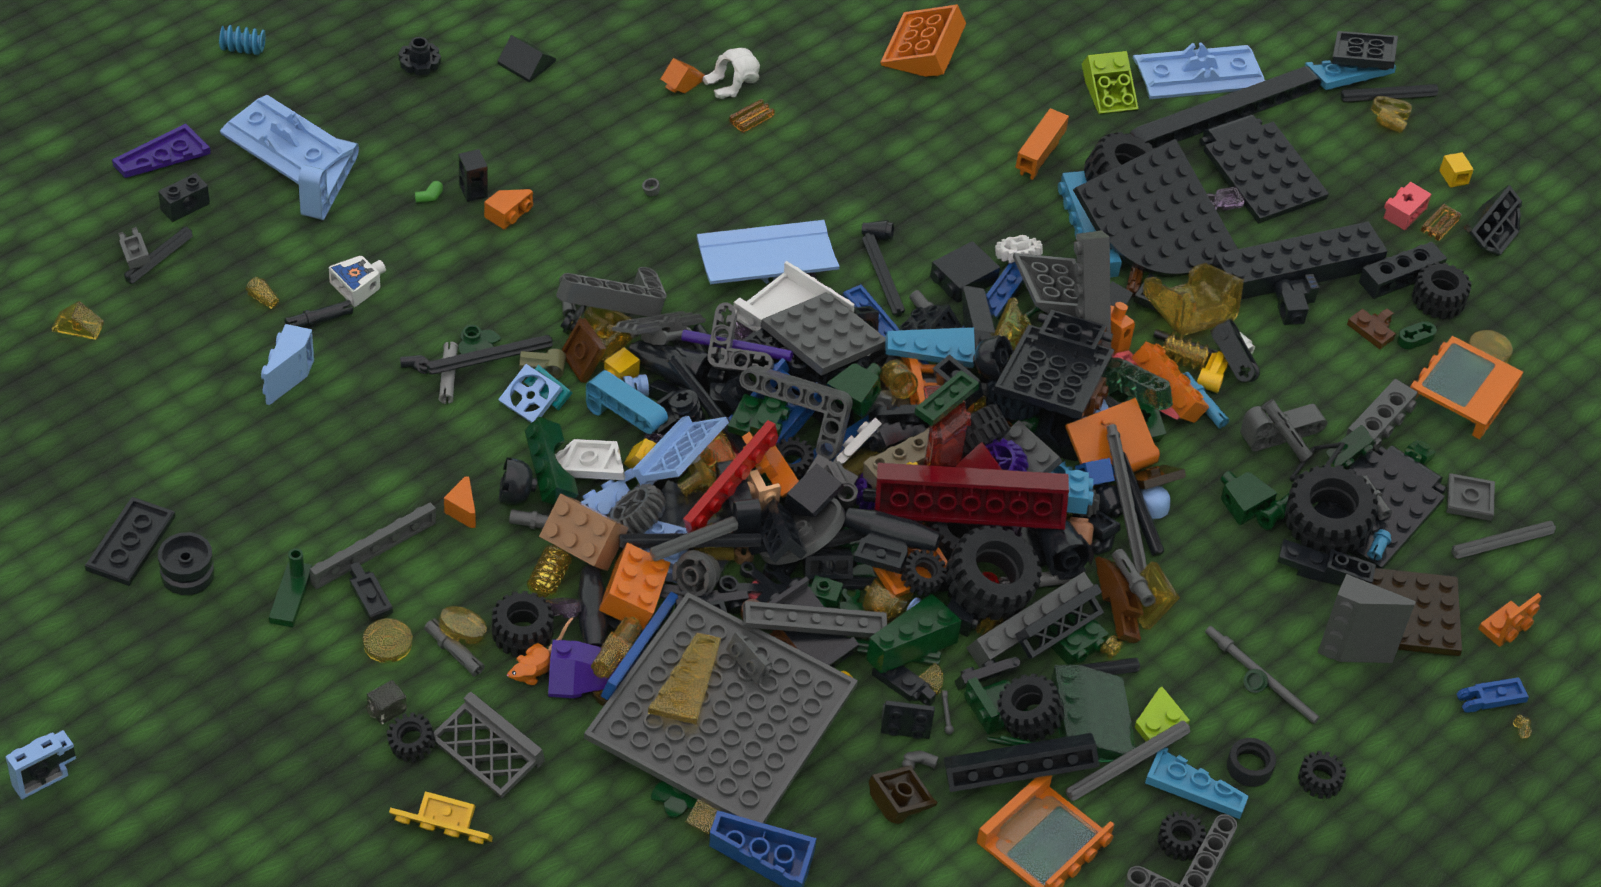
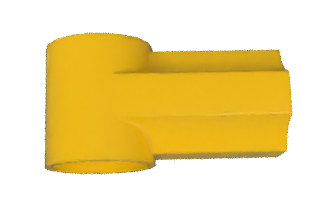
[1197,351,1229,393]

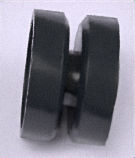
[158,532,214,595]

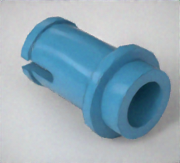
[1367,529,1391,560]

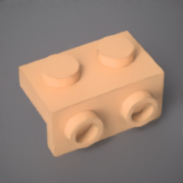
[747,469,781,518]

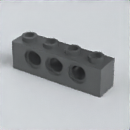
[1346,379,1418,451]

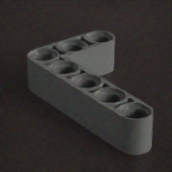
[556,267,667,317]
[739,365,853,460]
[1124,814,1237,887]

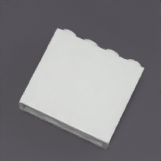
[734,261,854,357]

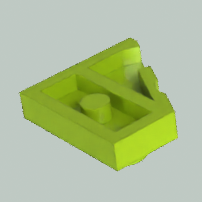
[1134,687,1190,741]

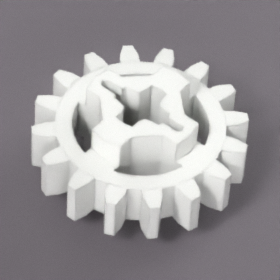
[995,235,1043,263]

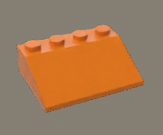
[880,4,966,77]

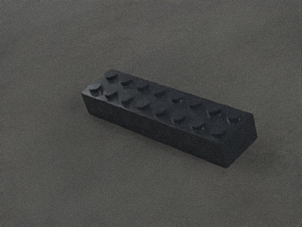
[1210,221,1388,302]

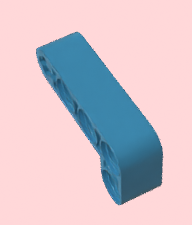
[586,370,668,434]

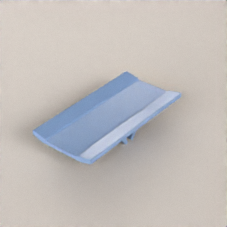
[1133,43,1265,99]
[220,95,353,184]
[697,220,840,284]

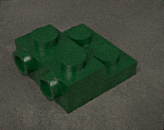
[727,394,791,437]
[1039,608,1109,667]

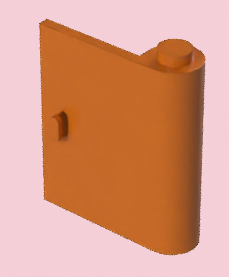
[1065,398,1160,489]

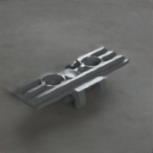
[612,311,706,345]

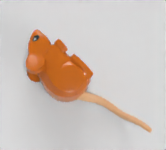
[507,617,573,685]

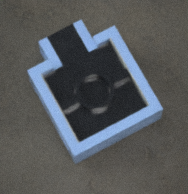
[6,730,76,799]

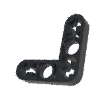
[726,328,810,375]

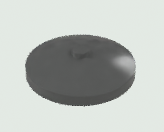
[759,498,845,565]

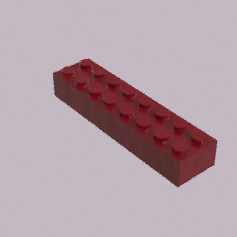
[875,463,1069,529]

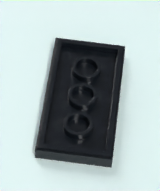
[85,497,176,586]

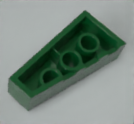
[866,594,962,674]

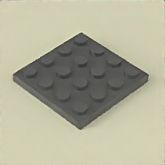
[760,293,885,376]

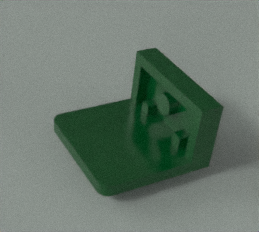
[964,677,1028,734]

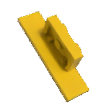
[389,791,493,845]

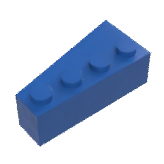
[709,810,816,887]

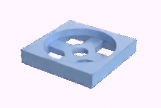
[498,364,563,423]

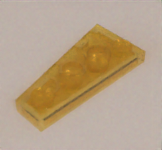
[648,632,721,725]

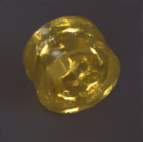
[1100,635,1124,659]

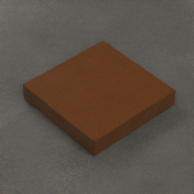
[562,318,606,383]

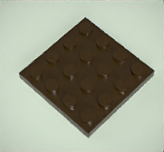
[1372,568,1462,656]

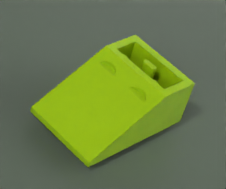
[1082,51,1139,114]

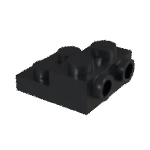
[865,422,926,456]

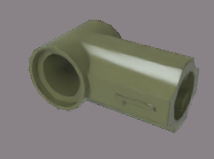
[519,349,566,379]

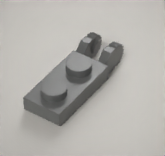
[118,227,151,269]

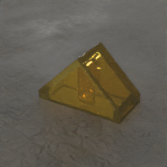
[52,301,104,340]

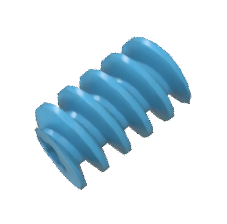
[219,25,265,55]

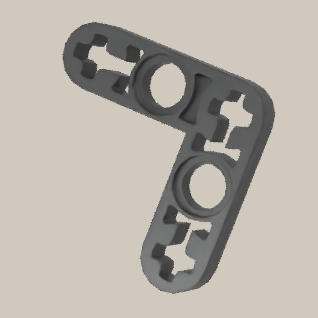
[708,302,774,374]

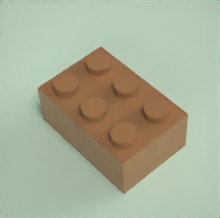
[539,494,629,571]

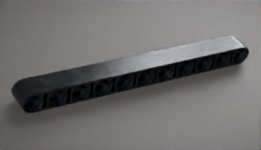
[1129,66,1321,149]

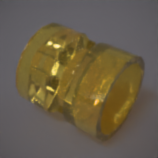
[880,360,918,399]

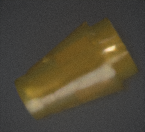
[1375,107,1407,133]
[246,277,279,309]

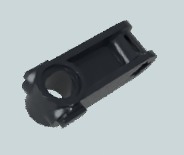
[1210,319,1260,382]

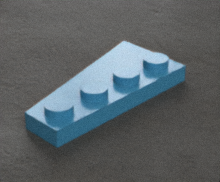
[1305,60,1396,90]
[885,327,975,368]
[1145,747,1248,819]

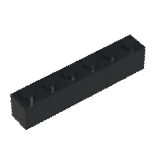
[944,733,1100,792]

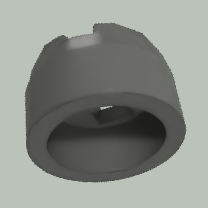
[642,178,660,197]

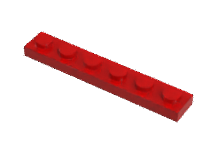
[683,420,778,533]

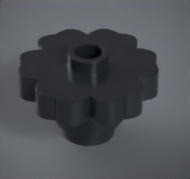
[399,37,441,76]

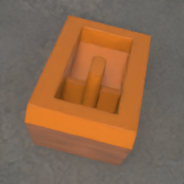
[444,477,476,528]

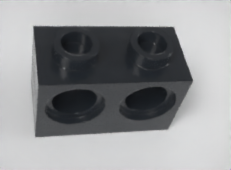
[458,149,488,202]

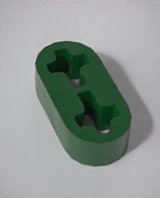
[1397,321,1437,350]

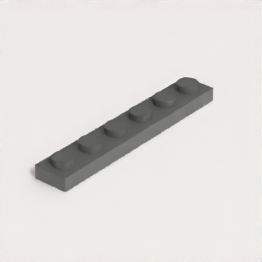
[310,502,436,590]
[743,601,887,638]

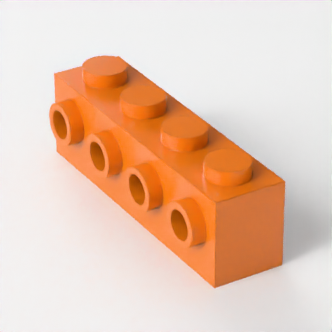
[1131,342,1209,423]

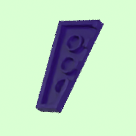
[112,124,211,178]

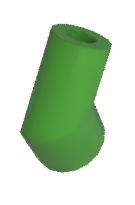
[415,181,443,203]

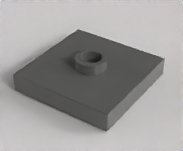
[1446,473,1495,521]

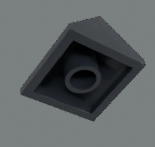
[498,35,556,83]
[784,463,844,517]

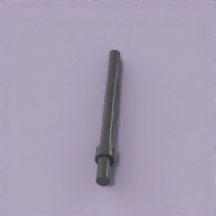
[1205,626,1320,724]

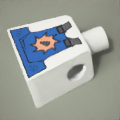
[329,256,386,307]

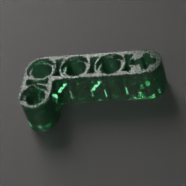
[1103,358,1173,410]

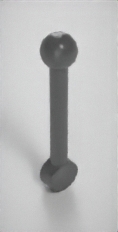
[941,690,954,734]

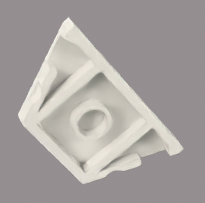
[555,439,625,480]

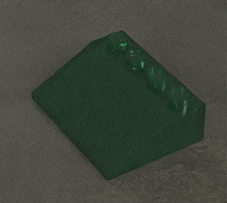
[1051,665,1136,762]

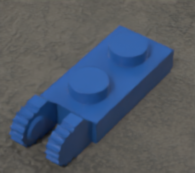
[1457,677,1529,713]

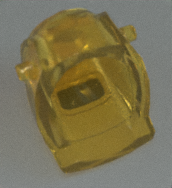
[862,578,914,621]

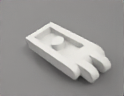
[833,418,882,465]

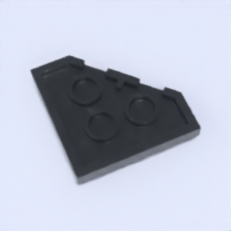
[868,404,960,429]

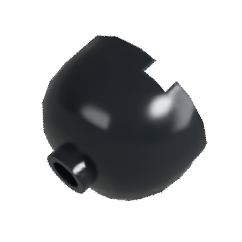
[973,335,1013,381]
[499,457,537,505]

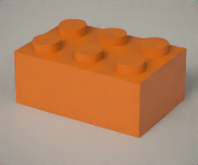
[599,543,671,631]

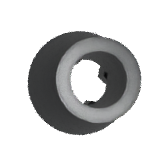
[862,220,894,241]

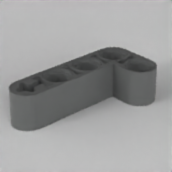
[1240,404,1328,451]

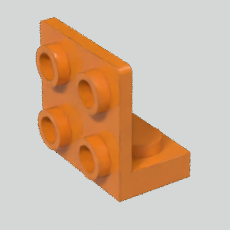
[1478,593,1542,647]

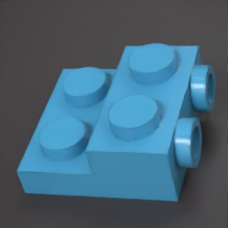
[1065,470,1094,514]

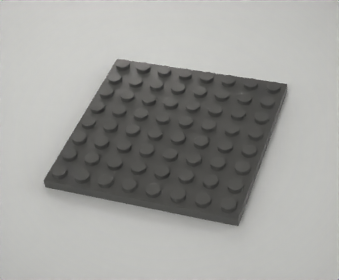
[584,592,858,824]

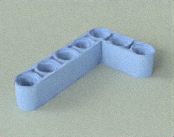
[298,139,359,220]

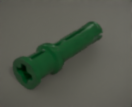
[1256,493,1289,530]

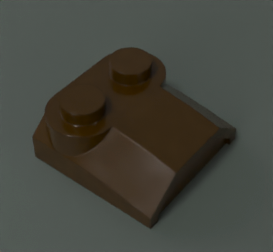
[869,765,938,824]

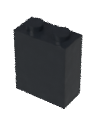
[930,241,1000,303]

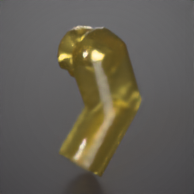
[1513,714,1532,739]

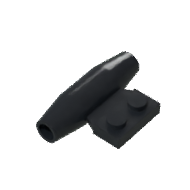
[844,508,941,574]
[577,565,642,649]

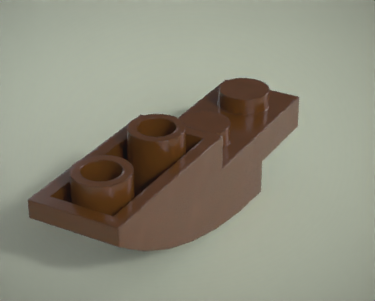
[1095,556,1144,644]

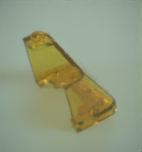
[1143,263,1244,335]

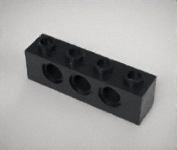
[1359,242,1447,299]

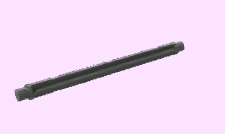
[1106,424,1152,591]

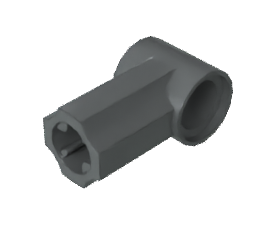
[823,461,858,509]

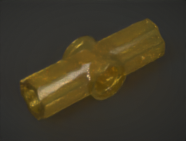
[591,617,643,678]

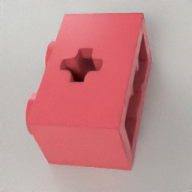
[1384,182,1432,230]

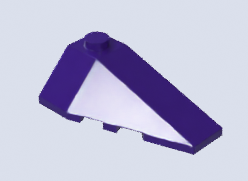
[548,640,635,698]

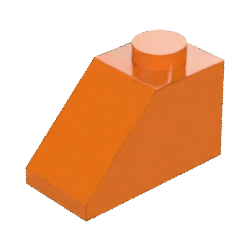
[661,58,705,93]

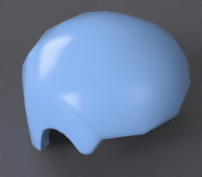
[1140,486,1170,519]

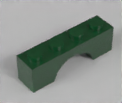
[524,416,579,505]

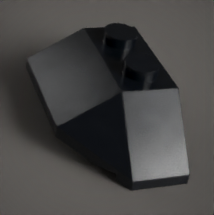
[1464,185,1522,256]

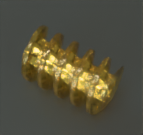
[1163,332,1210,372]
[527,545,572,597]

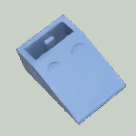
[261,324,314,405]

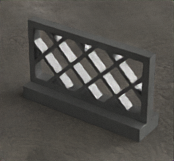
[434,692,545,799]

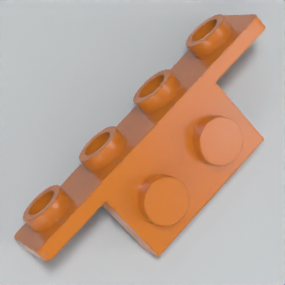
[742,432,799,498]

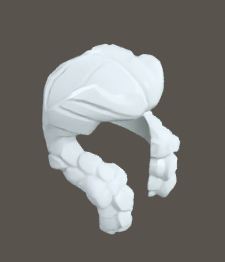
[703,48,760,99]

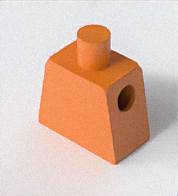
[1111,302,1135,357]

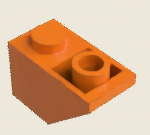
[484,189,533,229]

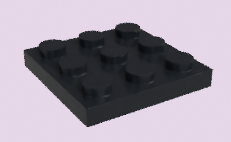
[1332,31,1398,70]

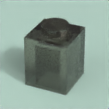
[366,680,407,725]

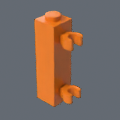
[1015,108,1069,180]

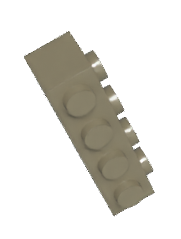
[863,423,957,489]

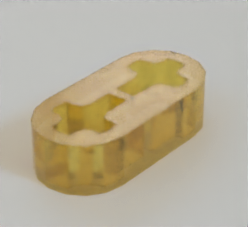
[1371,96,1412,120]

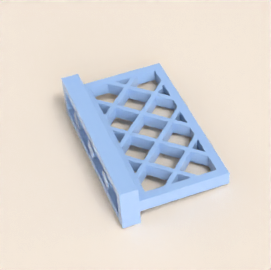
[632,416,729,485]

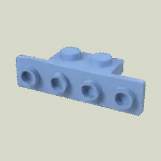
[581,468,635,516]

